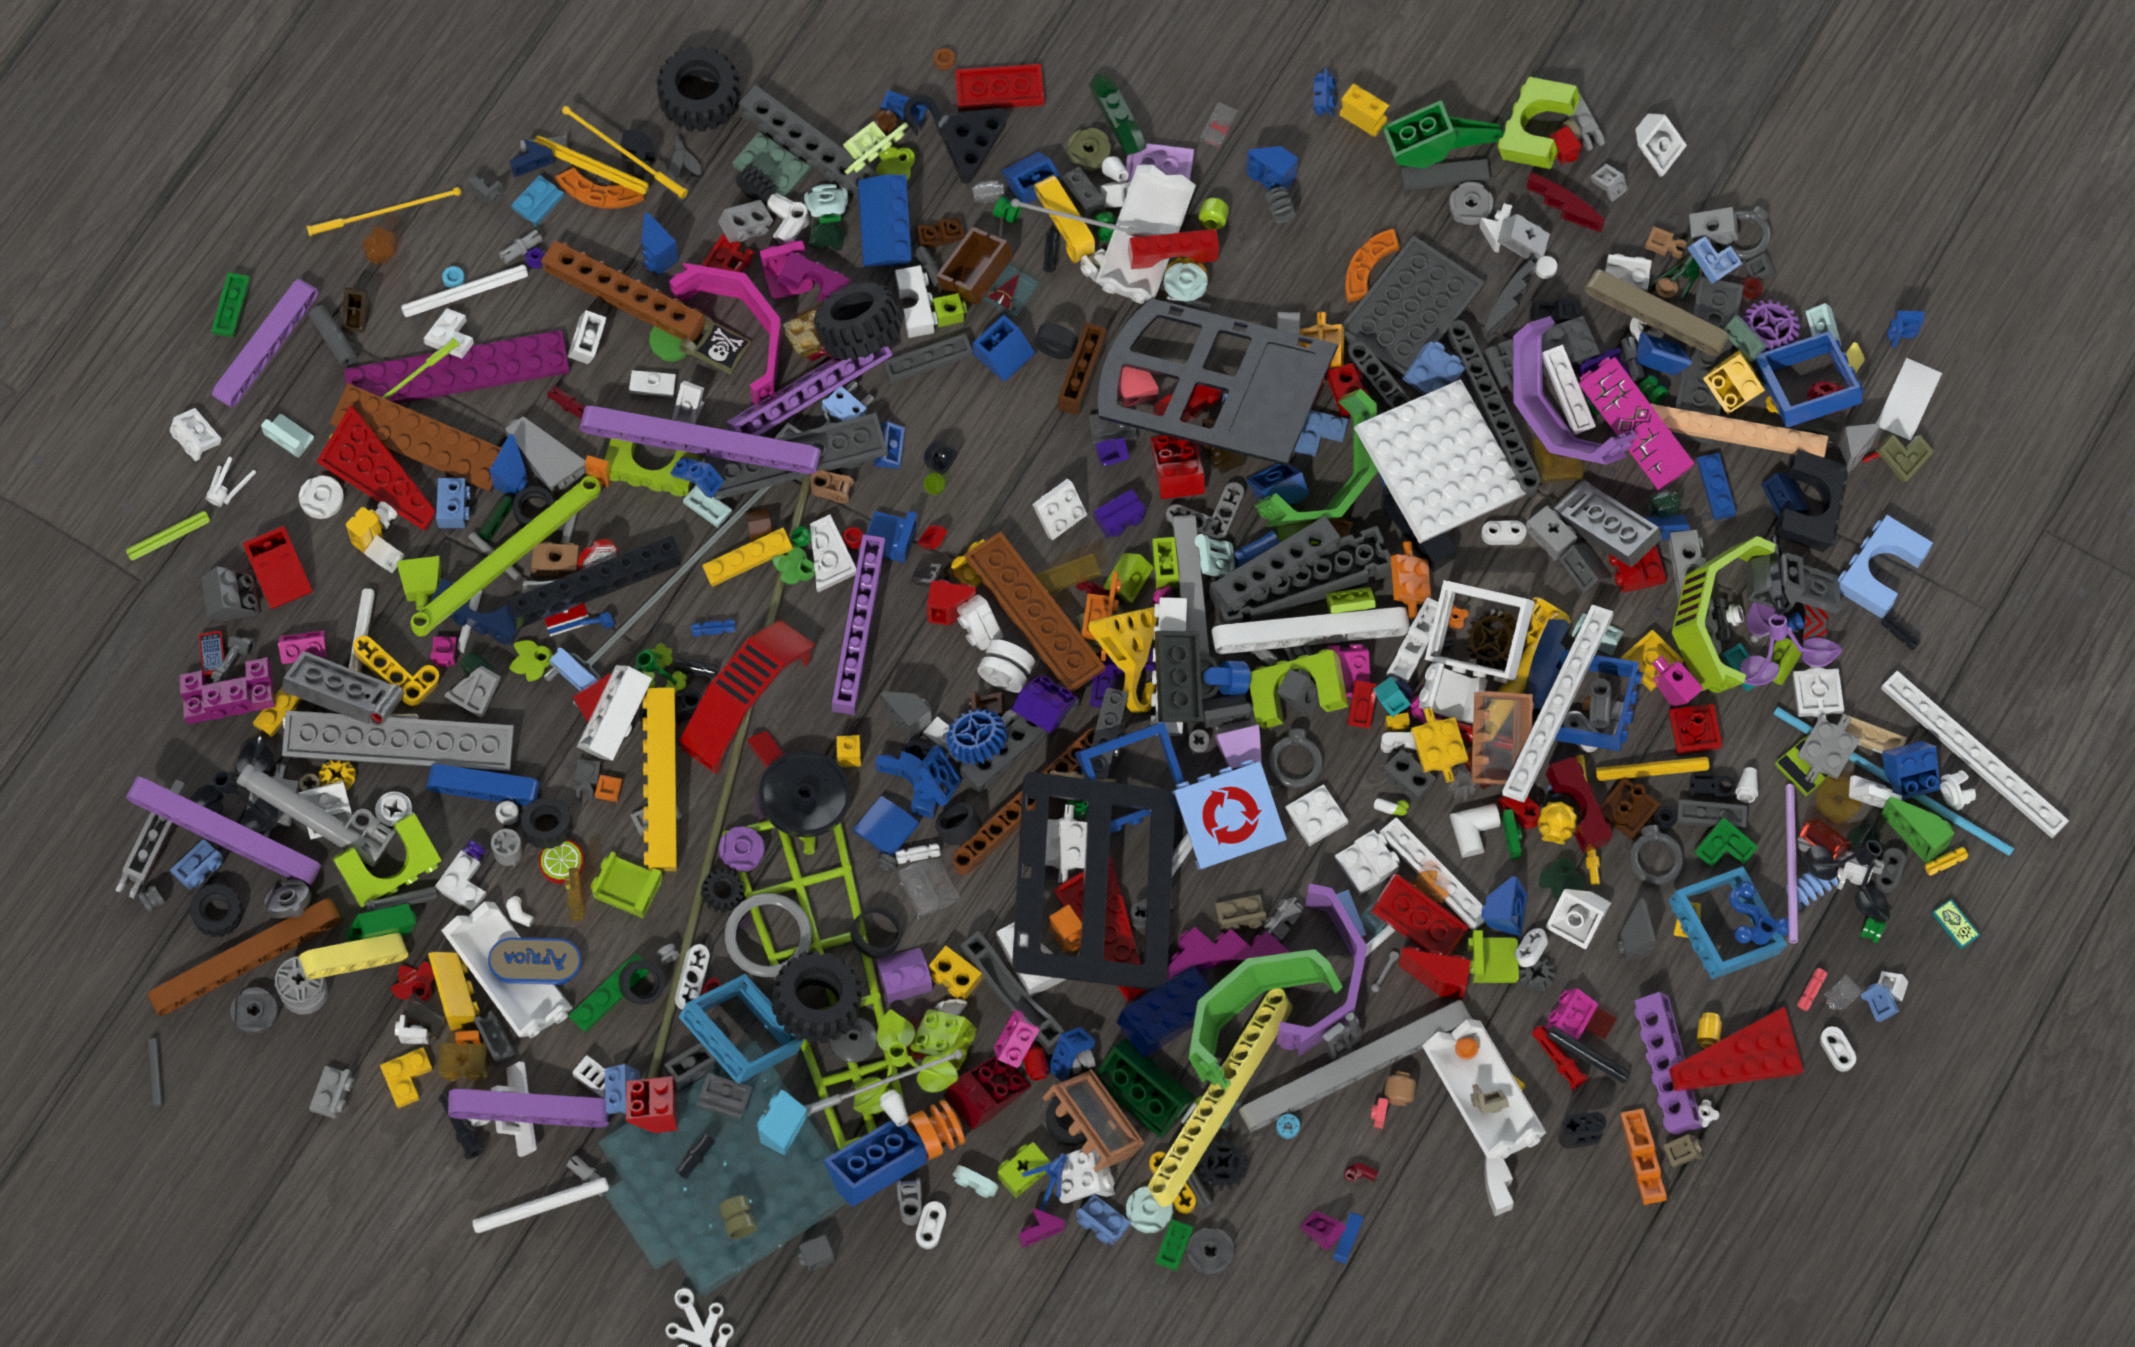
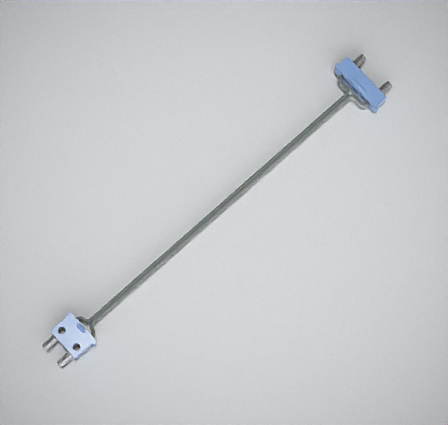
[544,380,874,707]

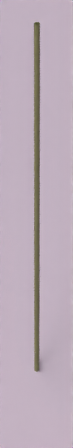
[647,475,811,1079]

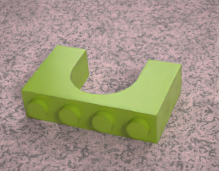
[1498,77,1580,169]
[604,438,702,497]
[1250,649,1348,729]
[332,812,442,907]

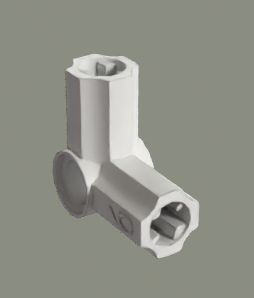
[766,193,810,245]

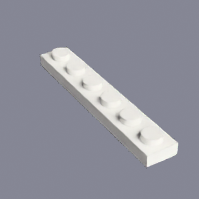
[1379,817,1485,930]

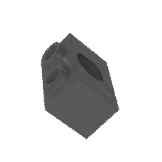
[1061,167,1104,219]
[1277,669,1319,716]
[664,1042,718,1091]

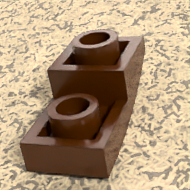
[915,218,965,248]

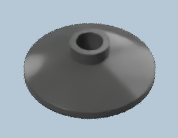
[831,1017,877,1062]

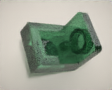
[808,222,845,251]

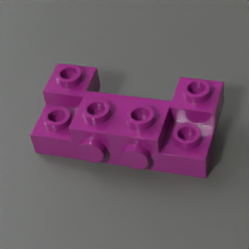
[180,657,276,724]

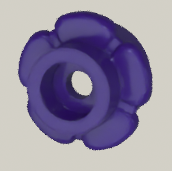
[525,247,546,269]

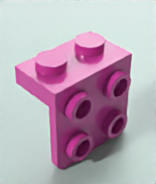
[760,241,813,300]
[1321,643,1370,697]

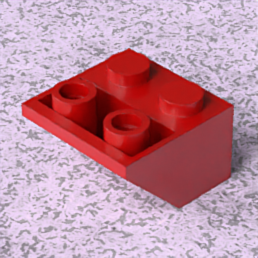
[927,580,976,626]
[626,1076,677,1133]

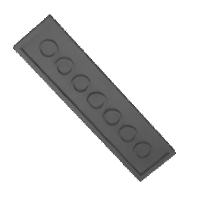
[1671,277,1744,445]
[704,413,888,500]

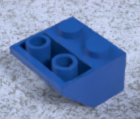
[1246,146,1298,191]
[1001,152,1060,204]
[973,315,1035,382]
[1882,741,1940,800]

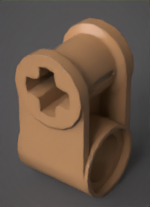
[810,470,854,503]

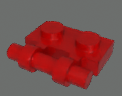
[701,234,754,273]

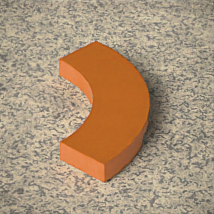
[555,167,644,209]
[1345,228,1400,303]

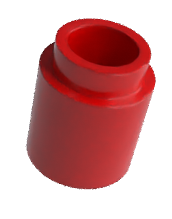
[1023,1045,1049,1081]

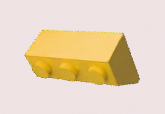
[428,952,480,1031]

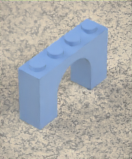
[1837,515,1933,619]

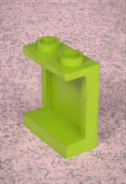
[591,851,663,919]

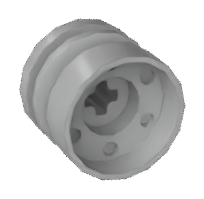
[275,957,329,1015]

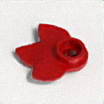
[391,961,434,1004]

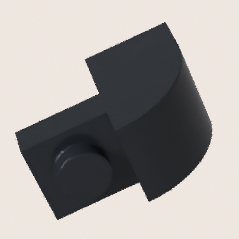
[620,129,656,181]

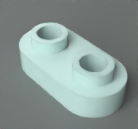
[953,1165,999,1198]

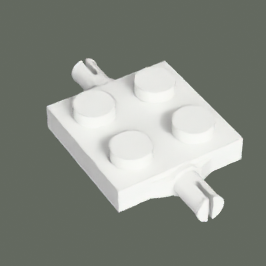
[1792,666,1844,721]
[1045,805,1087,883]

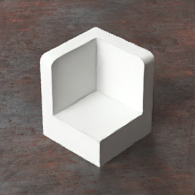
[1100,181,1132,207]
[364,535,405,573]

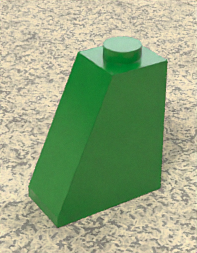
[345,903,416,942]

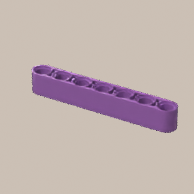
[212,279,319,408]
[448,1089,609,1127]

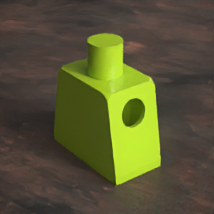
[397,556,442,611]

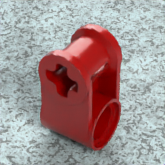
[1498,795,1540,829]

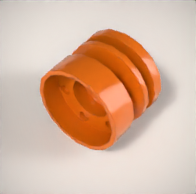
[908,1099,965,1161]

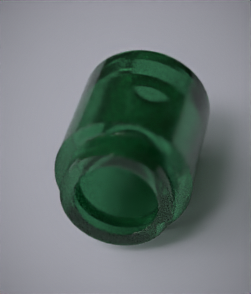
[460,652,494,676]

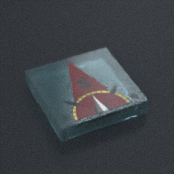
[982,264,1039,319]

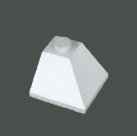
[1636,114,1687,176]
[1545,889,1611,950]

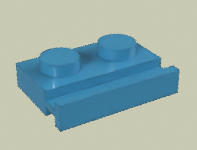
[511,175,564,226]

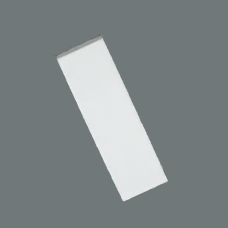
[1484,1155,1514,1216]

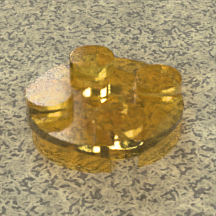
[1815,777,1862,822]

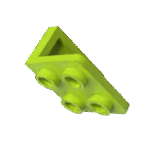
[1468,930,1519,983]
[911,1009,977,1070]

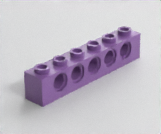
[1634,992,1703,1135]

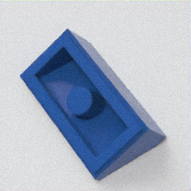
[874,421,905,469]

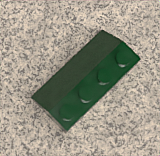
[1095,1038,1197,1139]

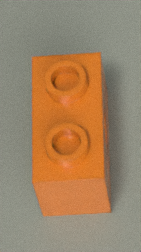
[1049,904,1081,953]

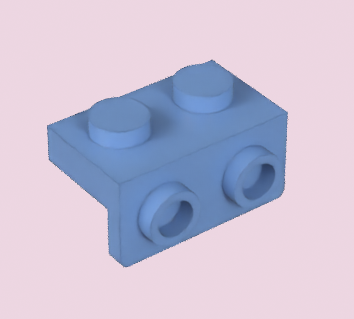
[170,839,224,891]
[605,1064,641,1114]

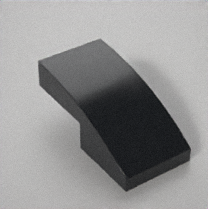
[1532,298,1580,324]

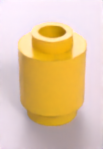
[1696,1013,1722,1049]

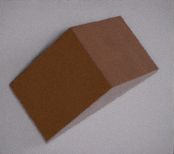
[746,507,772,542]

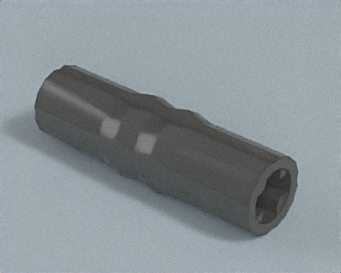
[309,305,357,367]

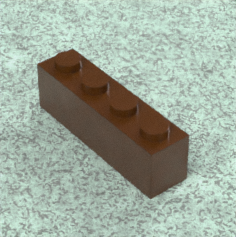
[1058,322,1107,416]

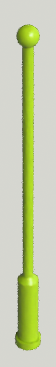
[329,337,460,439]

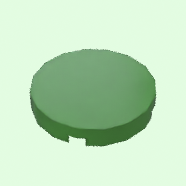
[649,319,687,362]

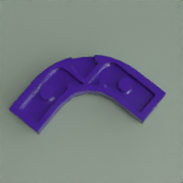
[1090,647,1156,708]

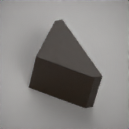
[342,287,371,333]

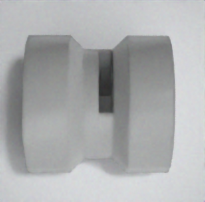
[1071,1049,1096,1075]

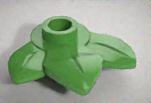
[772,543,815,584]

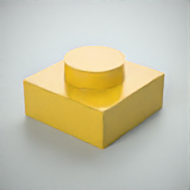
[1384,713,1410,732]

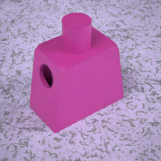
[1652,655,1703,707]

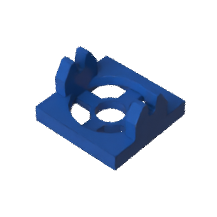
[913,744,962,807]

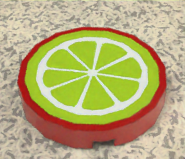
[539,840,585,884]

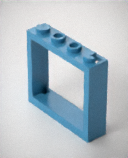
[1668,867,1787,980]
[679,974,804,1084]

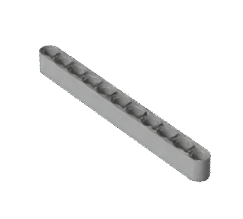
[1239,1000,1473,1132]

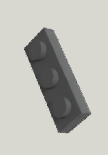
[1676,799,1747,830]

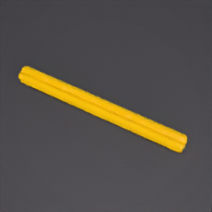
[533,136,649,194]

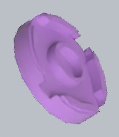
[719,826,765,872]

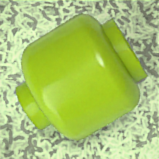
[1199,198,1229,230]

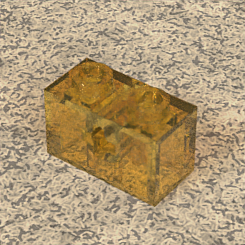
[438,1043,489,1081]

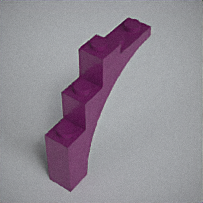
[1158,927,1295,994]

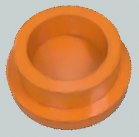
[1455,1037,1478,1060]

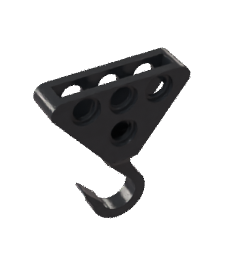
[903,95,1008,184]

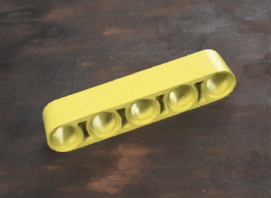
[299,933,409,980]

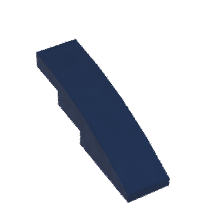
[1525,619,1570,709]

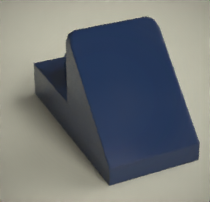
[509,139,555,178]

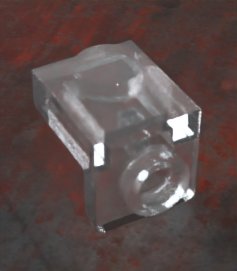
[1824,975,1864,1011]

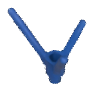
[1022,1154,1068,1212]

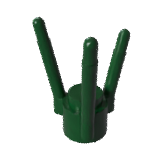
[1648,255,1700,301]

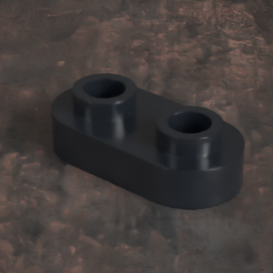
[905,737,950,761]

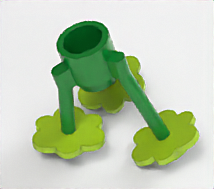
[634,643,687,695]

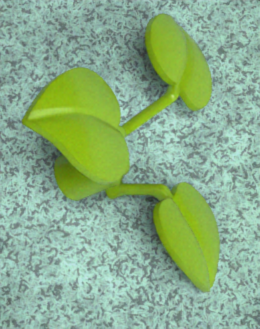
[853,1009,958,1114]

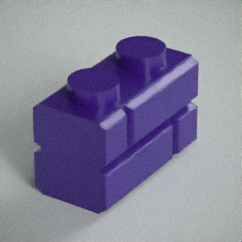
[1093,489,1146,538]

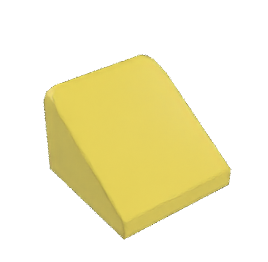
[1846,342,1865,373]

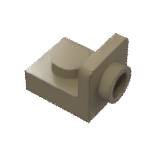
[1663,1134,1704,1168]

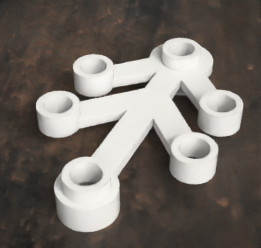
[666,1288,734,1347]

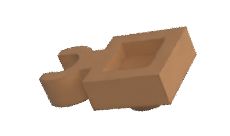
[1645,227,1687,258]

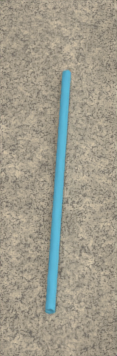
[1774,707,2014,856]

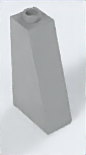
[505,417,586,496]

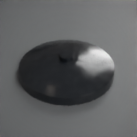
[759,751,851,838]

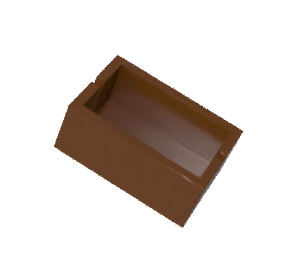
[936,226,1014,306]

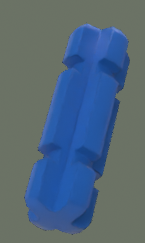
[691,619,736,637]

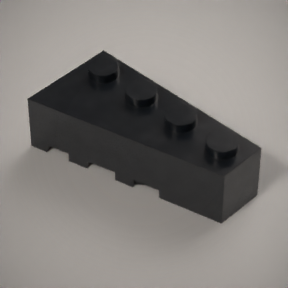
[1380,485,1457,573]

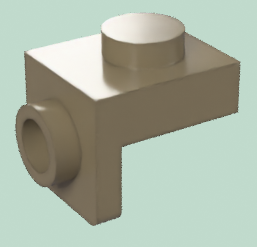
[1470,1084,1509,1114]

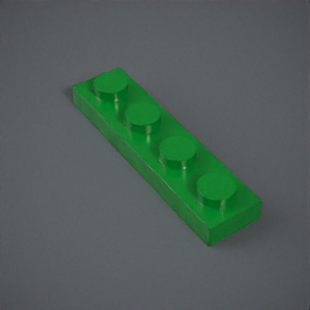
[569,953,651,1034]

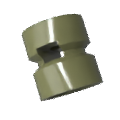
[718,1196,757,1239]

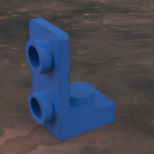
[670,457,724,498]
[1049,1027,1095,1082]

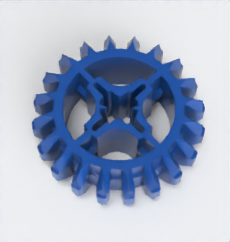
[946,707,1007,765]

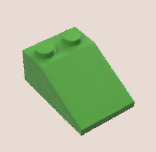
[1881,796,1955,863]

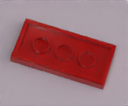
[955,64,1044,111]
[1370,873,1469,956]

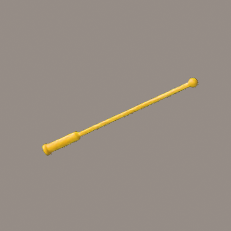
[562,106,688,199]
[307,187,461,237]

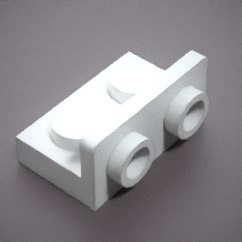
[1605,254,1652,292]
[170,408,221,461]
[1849,775,1902,808]

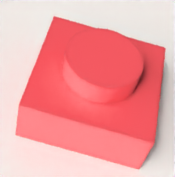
[1371,1098,1388,1128]

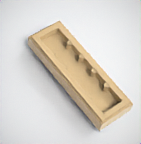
[1840,713,1907,754]

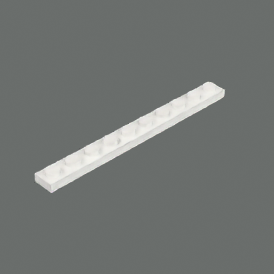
[1502,605,1614,802]
[1881,671,2069,839]

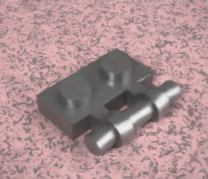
[1322,1012,1363,1062]

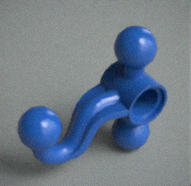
[1729,881,1789,945]

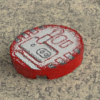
[577,539,619,571]

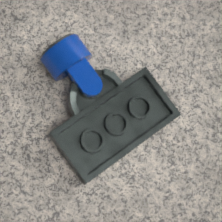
[1154,631,1251,723]

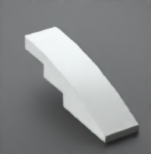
[1386,597,1438,684]

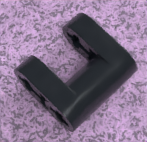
[1558,1112,1606,1149]

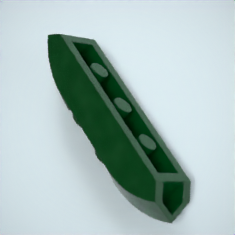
[1089,73,1147,155]

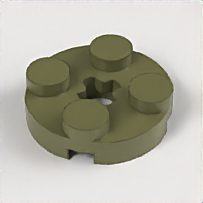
[1068,128,1111,172]

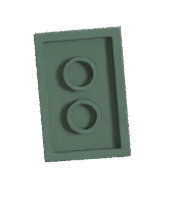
[732,132,810,198]

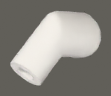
[506,896,534,927]

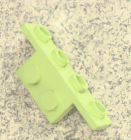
[843,121,909,175]

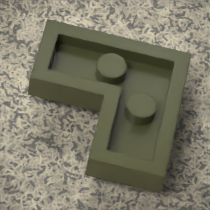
[1876,434,1934,482]

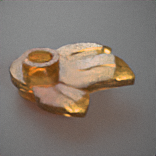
[1410,870,1449,904]

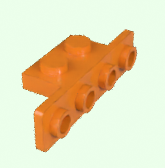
[1082,571,1121,661]

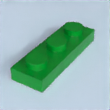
[211,272,250,338]

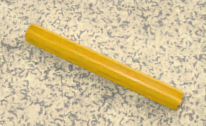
[1596,757,1709,781]

